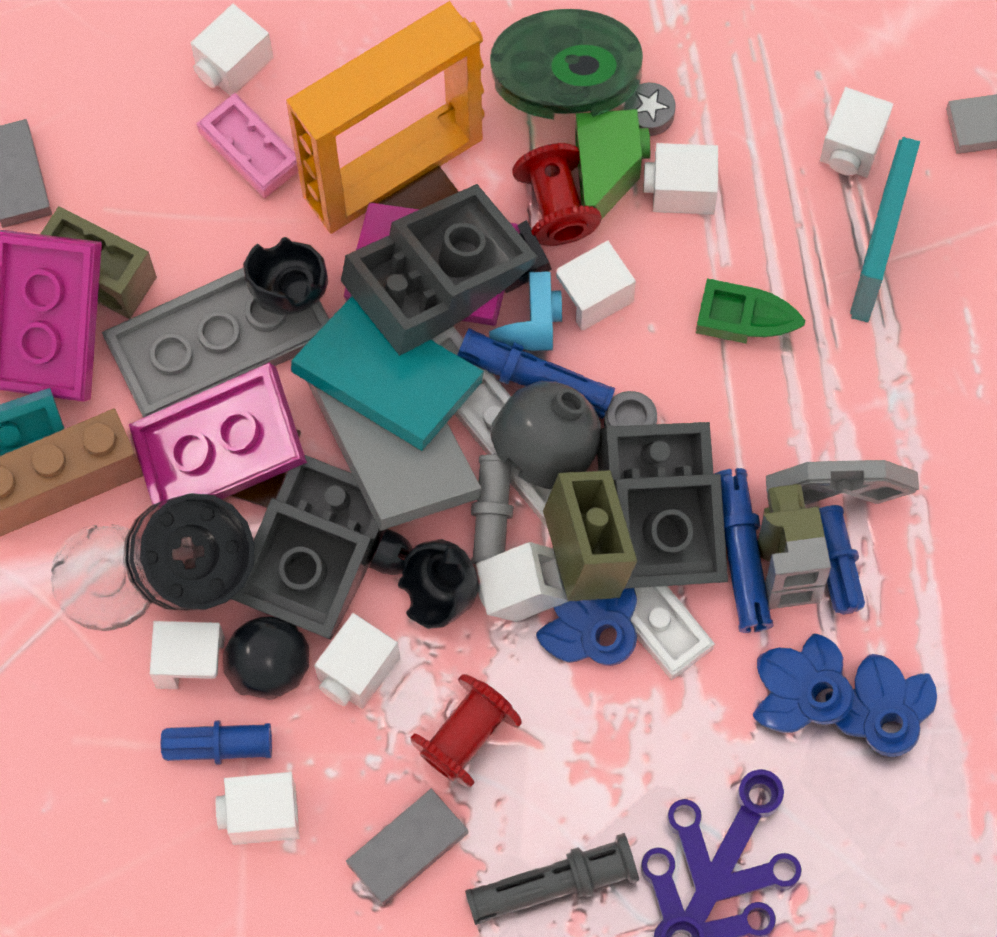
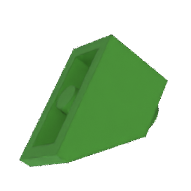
[575,109,651,220]

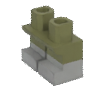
[758,484,831,609]

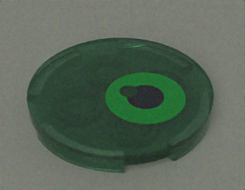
[490,9,643,120]

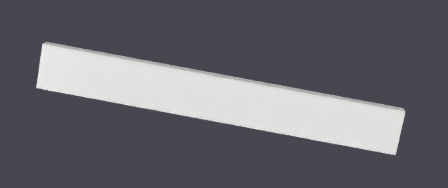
[430,326,715,681]

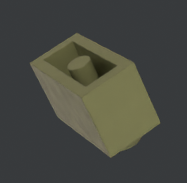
[543,470,637,601]

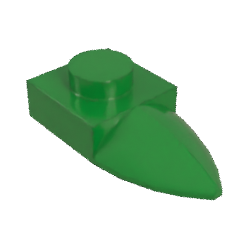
[695,278,806,344]

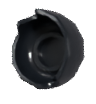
[243,237,329,315]
[398,539,479,629]
[223,617,309,700]

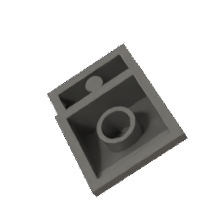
[341,184,538,356]
[597,422,728,589]
[231,454,386,640]

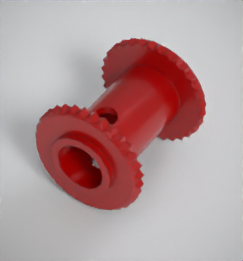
[512,143,602,246]
[411,674,522,787]

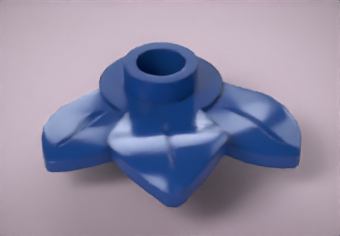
[536,588,637,666]
[753,633,854,733]
[825,654,937,757]

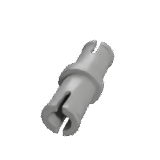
[471,455,514,565]

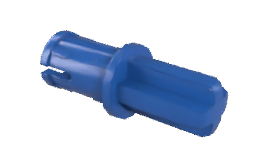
[819,505,865,615]
[160,720,272,765]

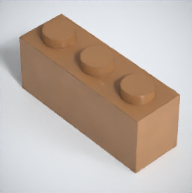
[0,408,143,537]

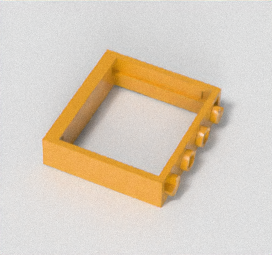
[286,1,485,234]

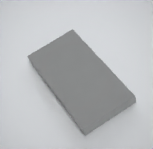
[102,267,330,418]
[307,382,482,531]

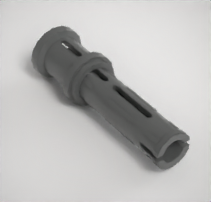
[465,833,639,925]

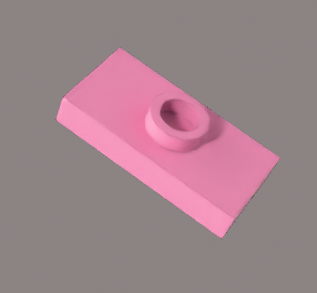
[196,93,298,199]

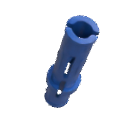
[457,328,615,419]
[715,468,774,633]

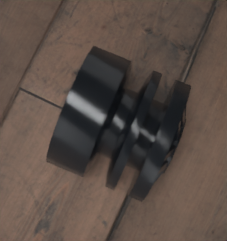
[123,493,255,611]

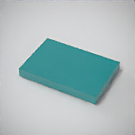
[850,137,921,323]
[291,296,484,451]

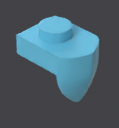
[489,272,562,351]

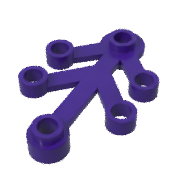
[641,769,802,937]

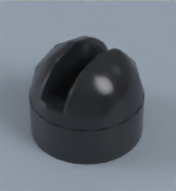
[369,528,413,575]

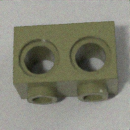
[40,206,157,319]

